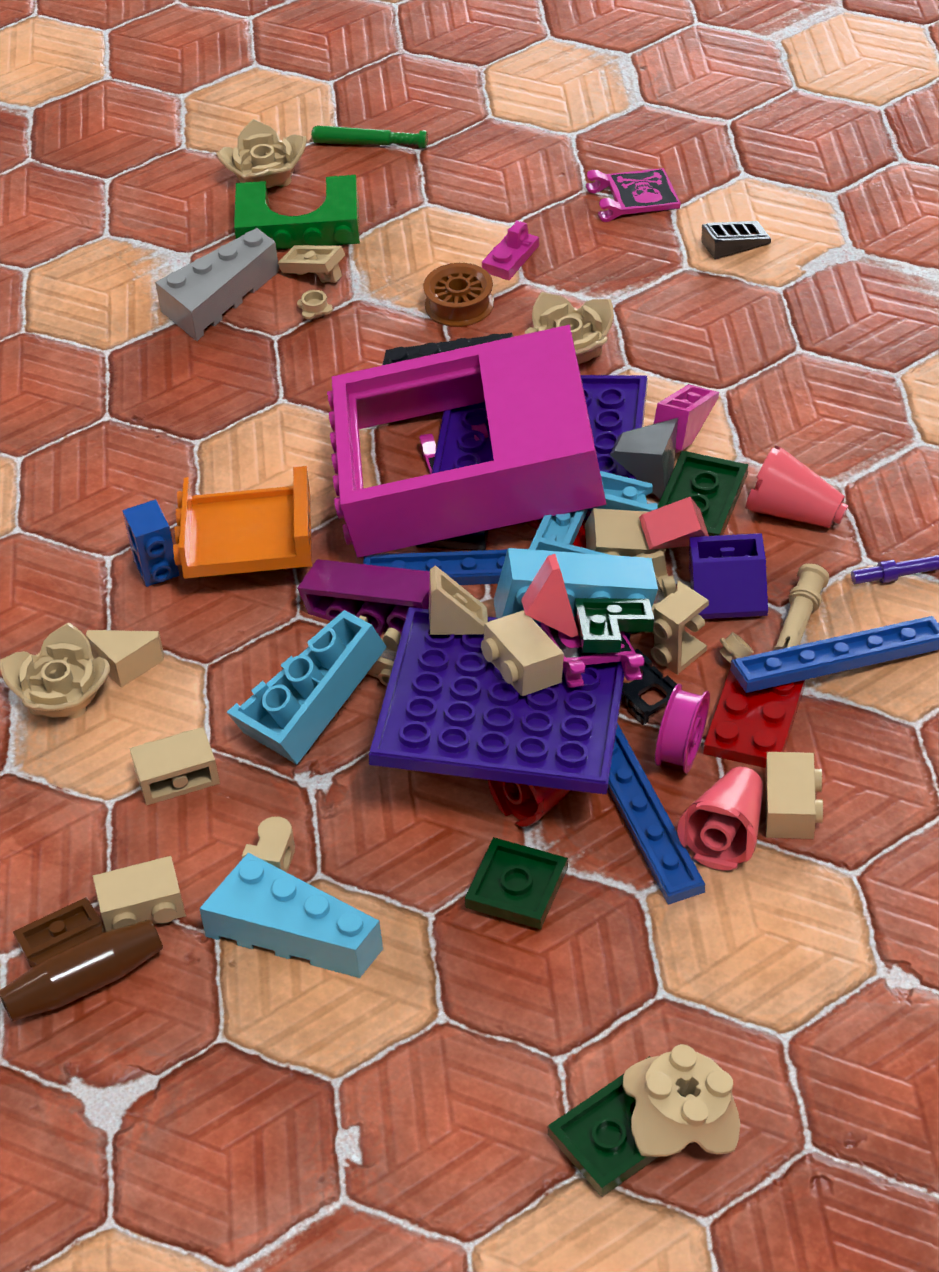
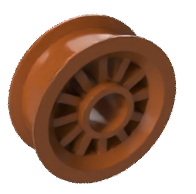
[423,263,494,327]

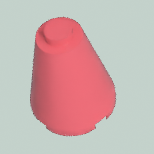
[745,445,848,528]
[677,767,764,870]

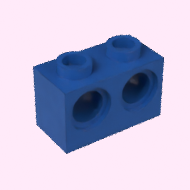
[122,499,179,587]

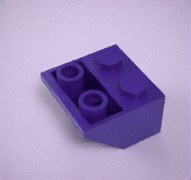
[689,533,768,619]

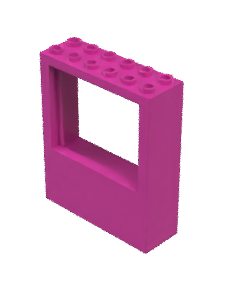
[327,325,607,558]

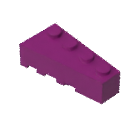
[297,559,430,636]

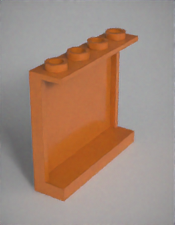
[173,466,312,579]

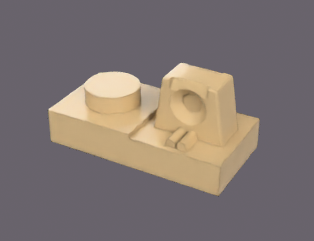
[278,245,345,283]

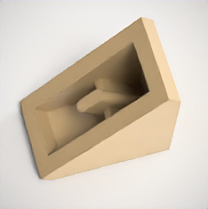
[429,565,488,635]
[86,630,164,688]

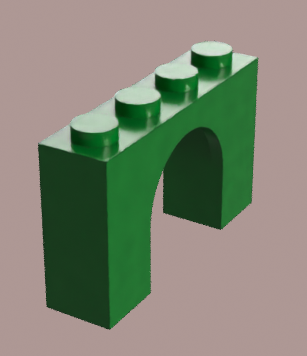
[234,175,360,250]

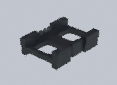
[621,649,677,725]

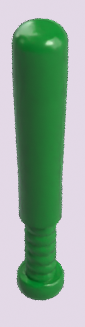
[311,125,428,148]

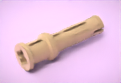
[773,563,830,651]

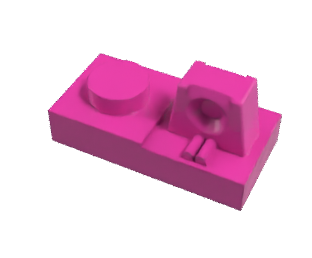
[482,220,539,280]

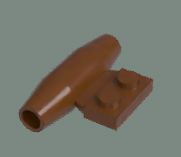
[0,897,163,1022]

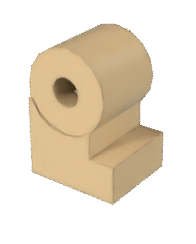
[242,817,295,872]

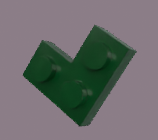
[574,598,654,654]

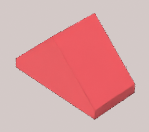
[639,497,709,550]
[521,554,579,637]

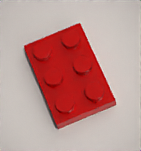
[703,668,805,768]

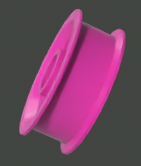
[655,683,710,773]

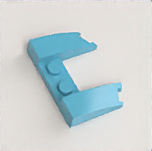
[529,471,658,555]

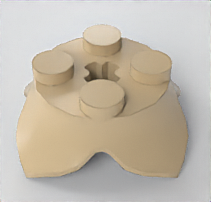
[216,119,306,188]
[525,292,614,364]
[0,622,110,718]
[623,1044,740,1157]

